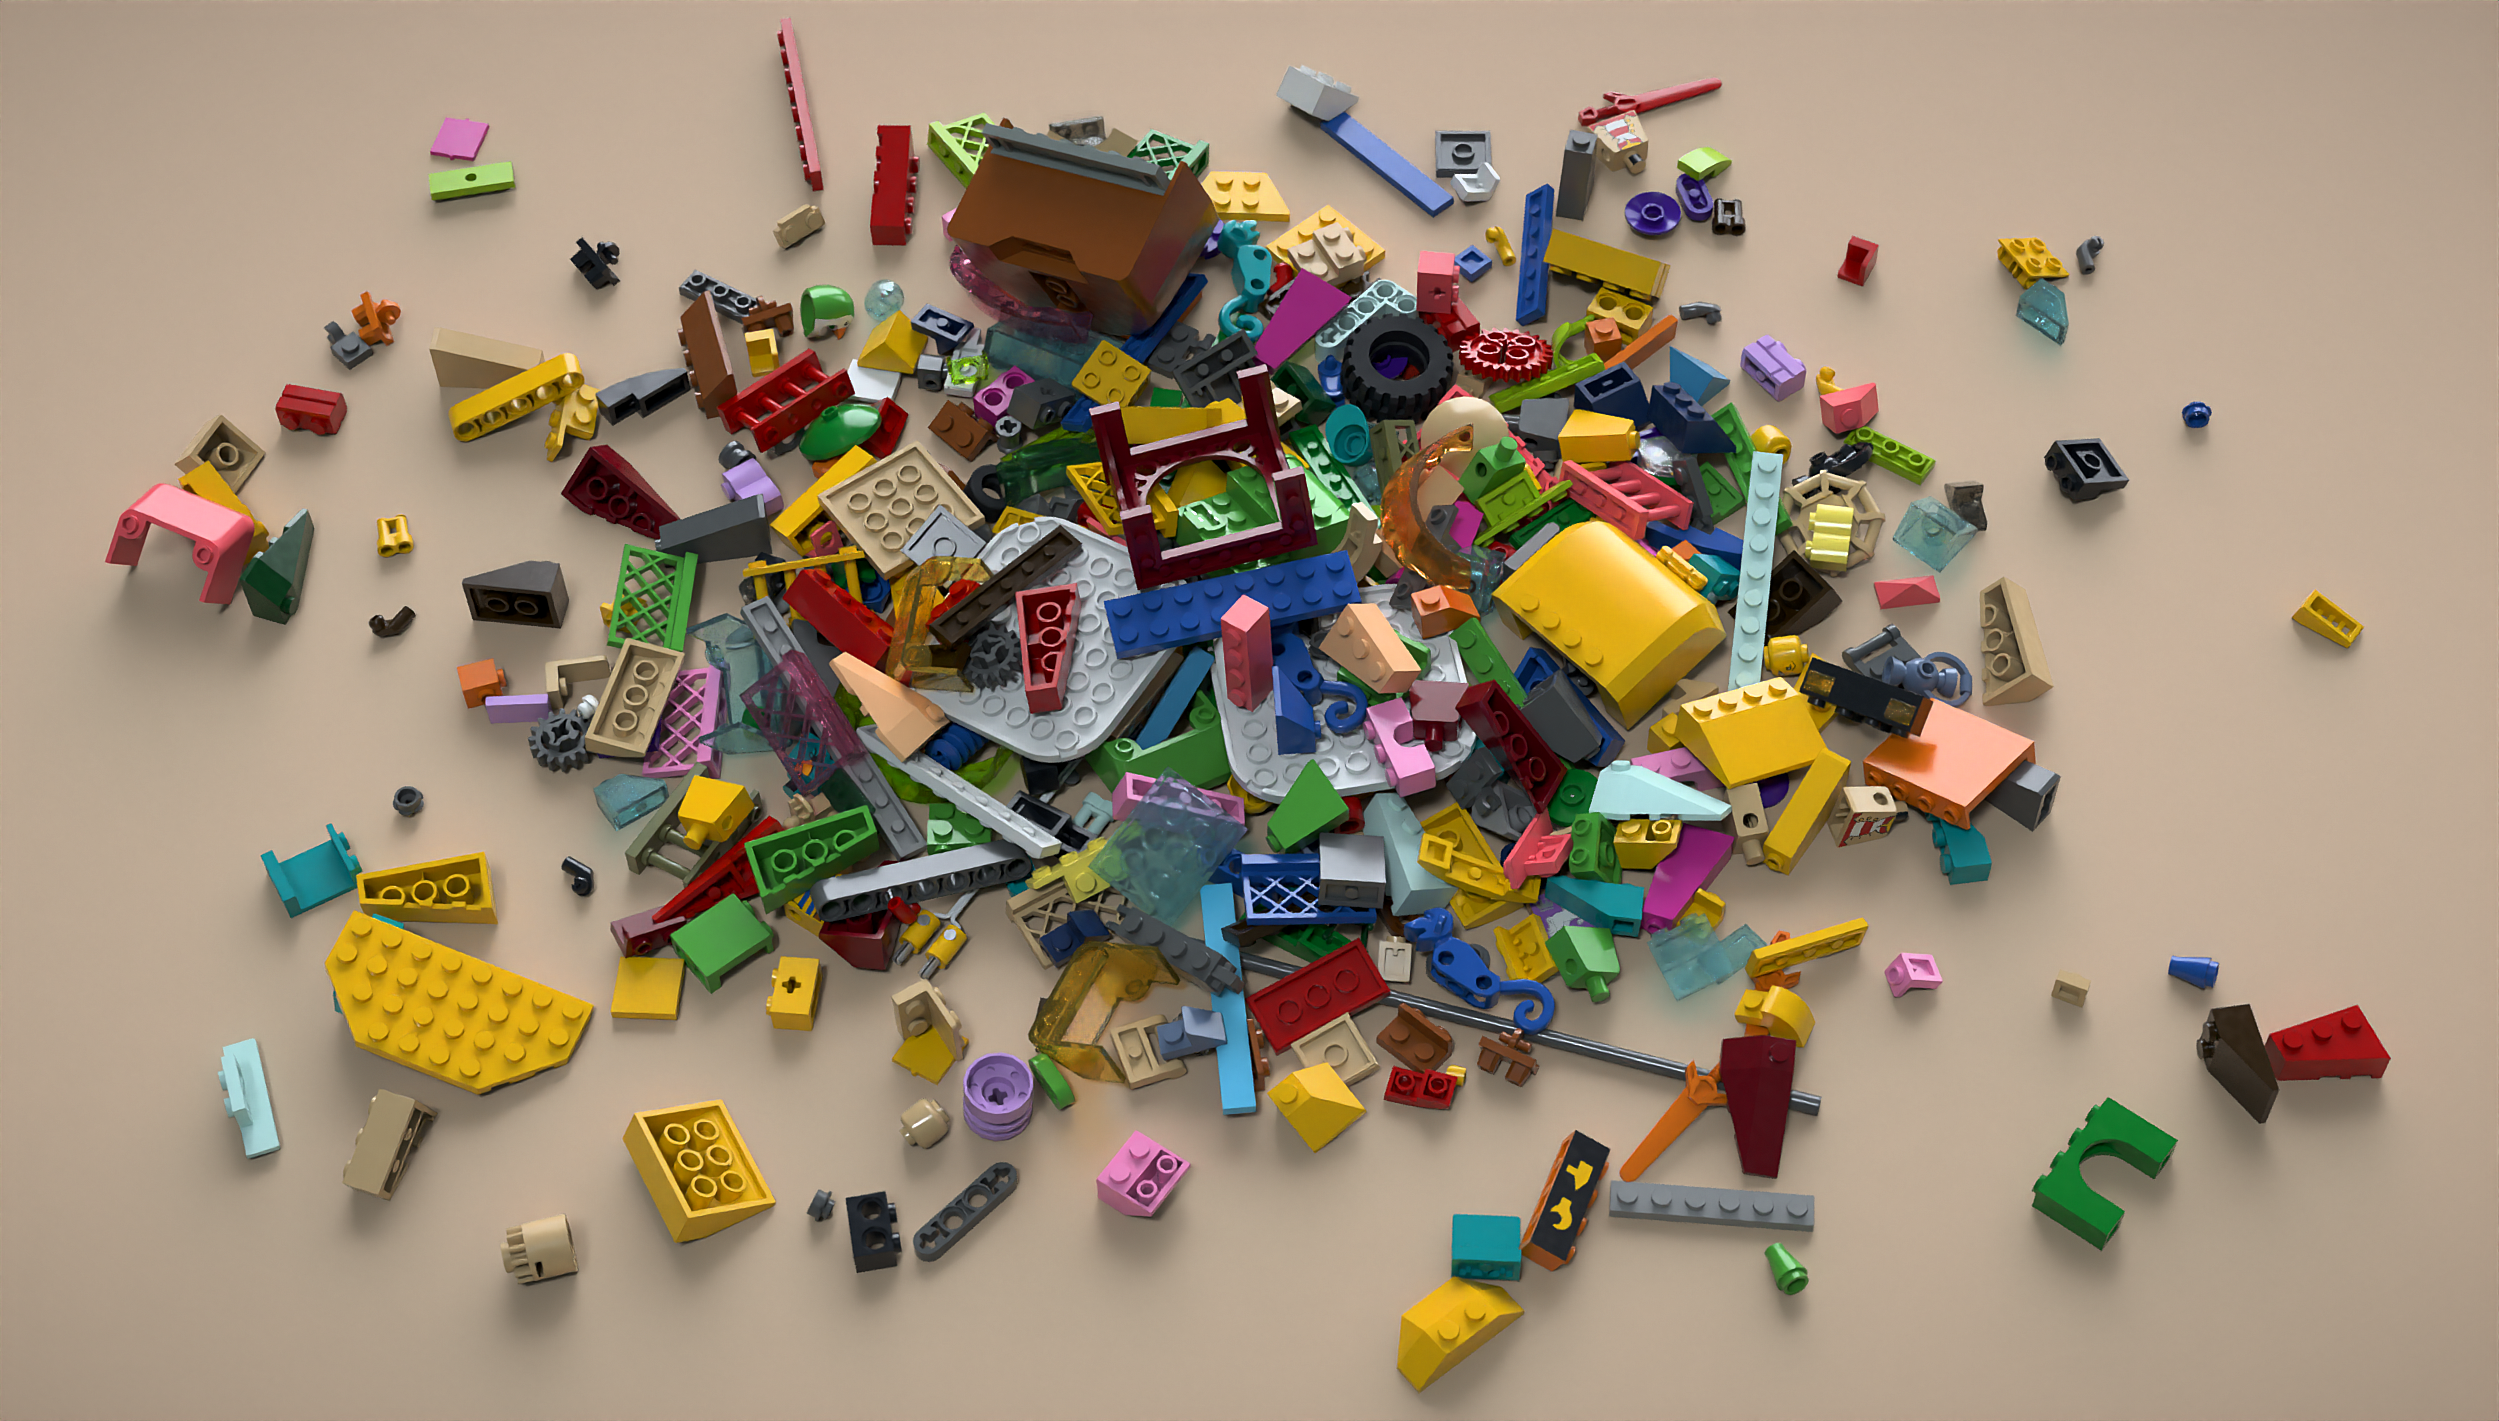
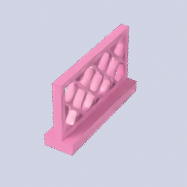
[642,660,731,779]

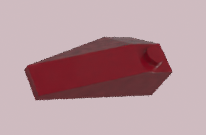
[819,860,903,970]
[1719,1035,1796,1179]

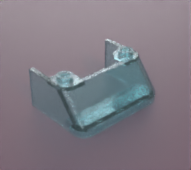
[686,613,793,755]

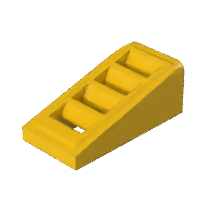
[2291,589,2364,648]

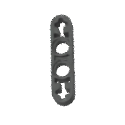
[913,1162,1018,1262]

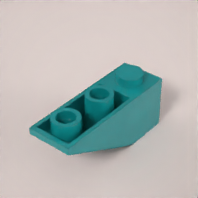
[1925,812,1992,885]
[1544,875,1644,937]

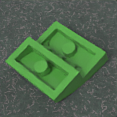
[1668,461,1746,525]

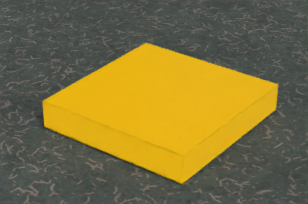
[611,956,686,1020]

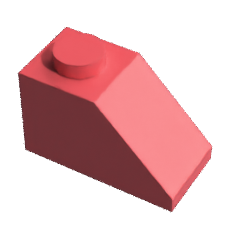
[1820,382,1879,434]

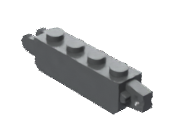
[1105,904,1246,996]

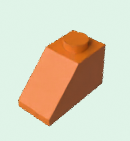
[1411,585,1481,639]

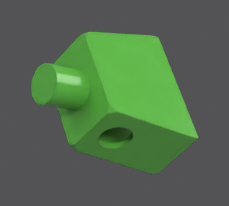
[1458,436,1526,505]
[1545,926,1620,1002]

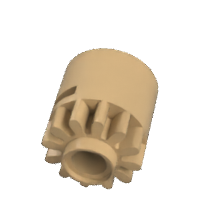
[500,1214,578,1284]

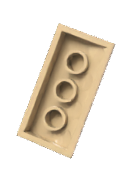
[585,638,685,757]

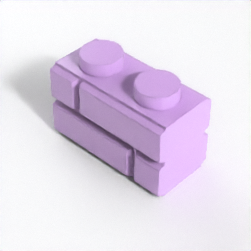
[1740,334,1806,402]

